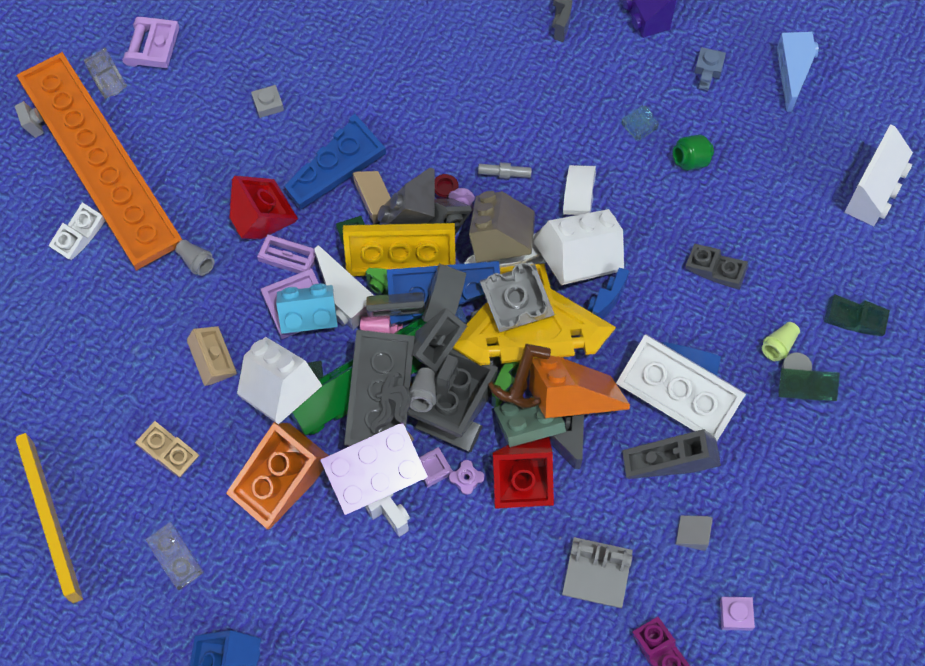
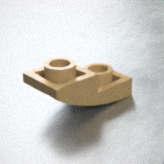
[135,421,199,478]

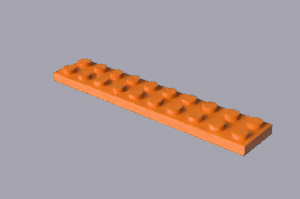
[16,52,182,270]

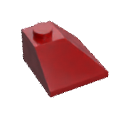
[230,176,298,239]
[493,437,554,509]

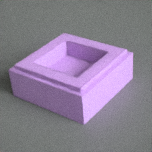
[419,447,453,488]

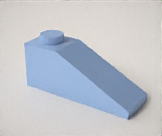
[777,32,818,112]

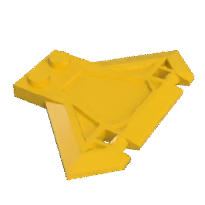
[453,263,616,366]

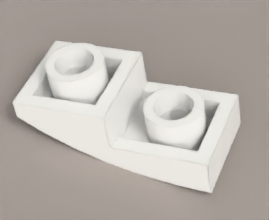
[563,165,596,215]
[48,203,105,260]

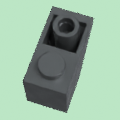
[427,198,472,235]

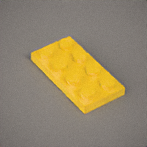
[343,223,456,276]

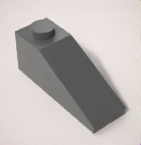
[622,429,721,479]

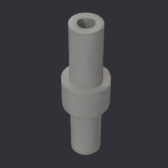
[478,162,532,179]

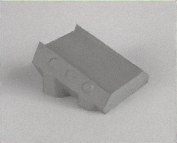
[480,262,555,332]

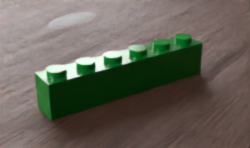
[290,317,427,435]

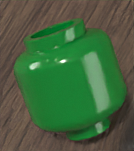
[672,134,714,171]

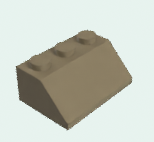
[469,191,535,263]

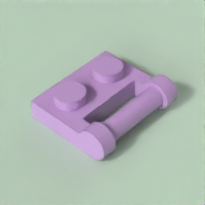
[123,17,179,68]

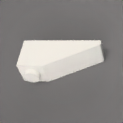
[314,245,374,330]

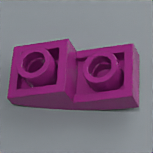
[632,617,690,666]

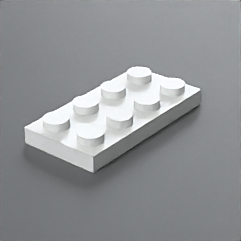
[616,334,746,441]

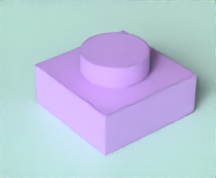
[720,597,755,631]

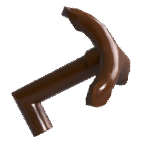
[488,344,551,408]

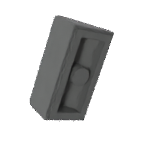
[366,292,425,317]

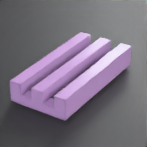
[257,234,316,274]

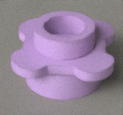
[448,188,475,214]
[449,460,484,495]

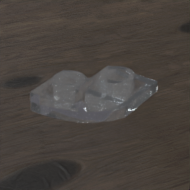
[83,48,127,99]
[145,522,204,590]

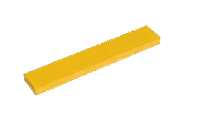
[15,433,83,604]

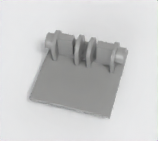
[562,537,633,609]

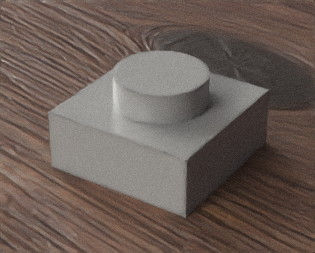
[251,85,284,118]
[15,101,44,138]

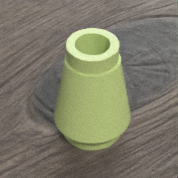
[762,322,800,361]

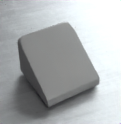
[676,515,713,551]

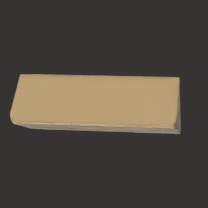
[353,171,391,224]
[187,326,237,386]

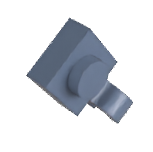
[695,47,726,91]

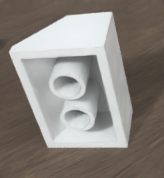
[844,124,913,226]
[533,209,624,285]
[237,337,322,424]

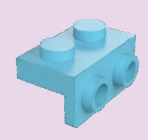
[276,283,338,334]

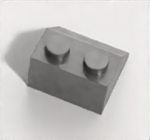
[378,168,435,225]

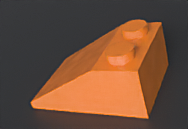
[529,355,630,418]
[226,422,329,529]

